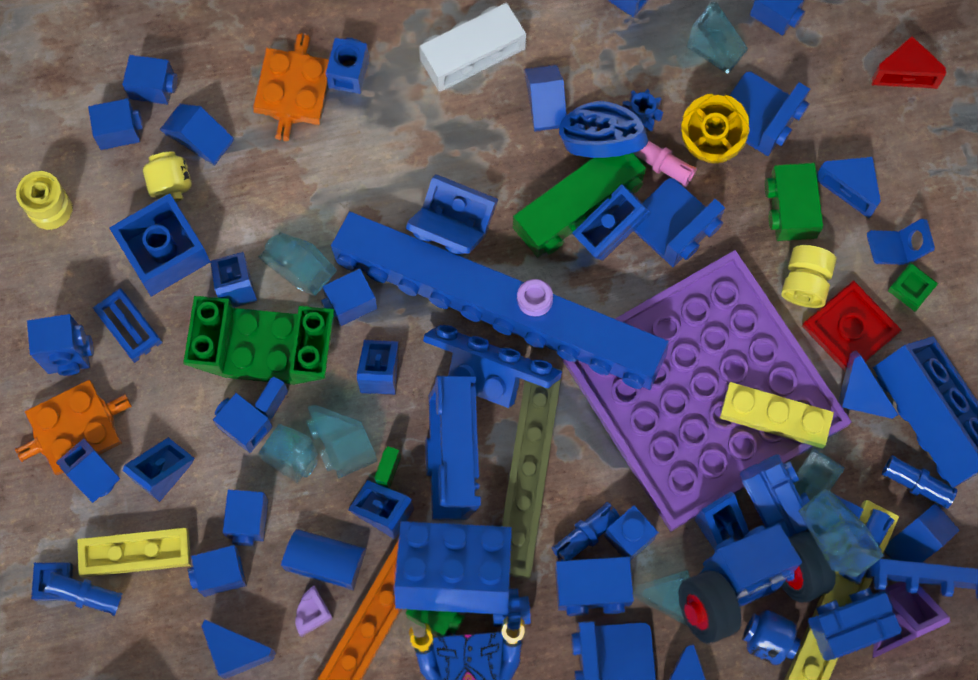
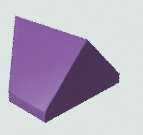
[872,582,950,659]

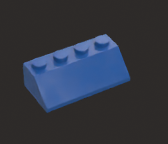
[873,336,978,488]

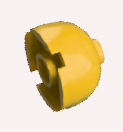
[681,94,749,164]

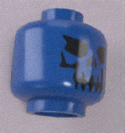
[742,610,801,665]

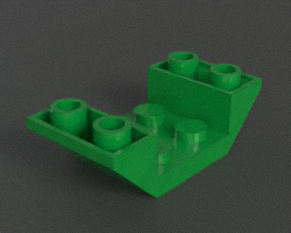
[183,296,334,385]

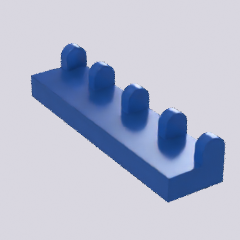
[866,559,978,599]

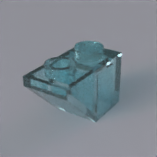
[258,232,337,296]
[306,405,378,478]
[258,424,318,484]
[798,488,884,577]

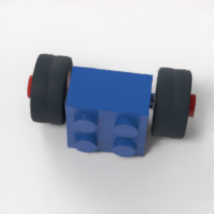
[678,524,836,644]

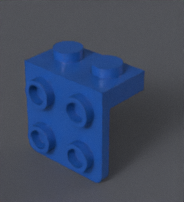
[725,72,810,157]
[406,174,498,255]
[634,178,725,268]
[571,622,656,680]

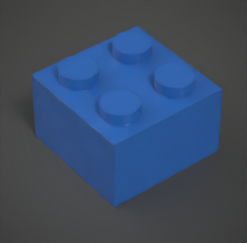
[109,193,211,297]

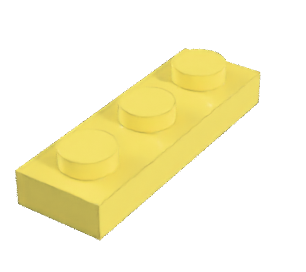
[719,382,834,449]
[77,528,191,577]

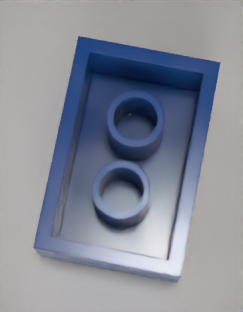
[394,521,512,615]

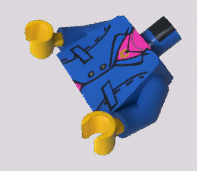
[409,617,525,680]

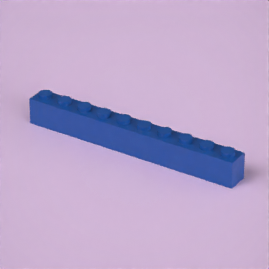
[331,211,669,390]

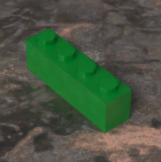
[513,153,646,258]

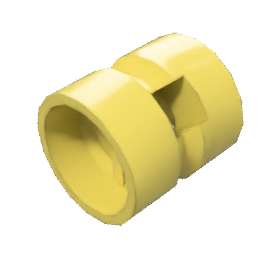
[16,171,72,230]
[781,245,837,308]

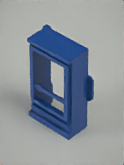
[425,376,481,520]

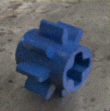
[622,89,663,131]
[493,588,531,630]

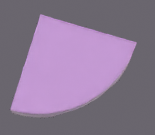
[296,586,333,637]

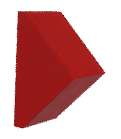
[872,36,946,89]

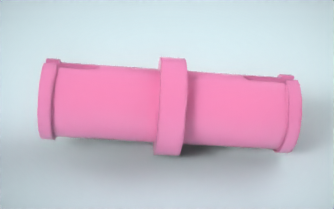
[633,141,697,187]

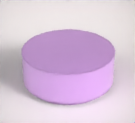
[517,279,553,317]

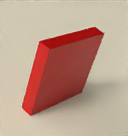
[802,280,902,372]

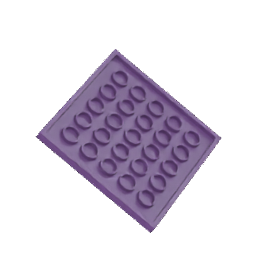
[560,250,852,532]

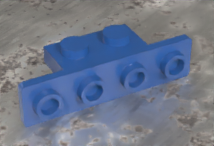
[423,325,562,408]

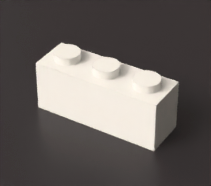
[419,3,526,92]

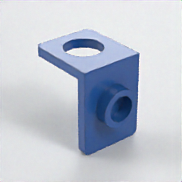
[867,219,935,265]

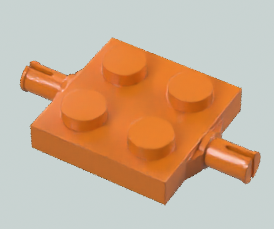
[253,34,329,141]
[15,379,132,476]

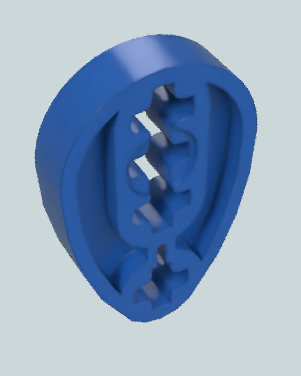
[559,101,649,158]

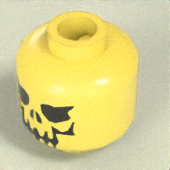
[143,151,191,202]

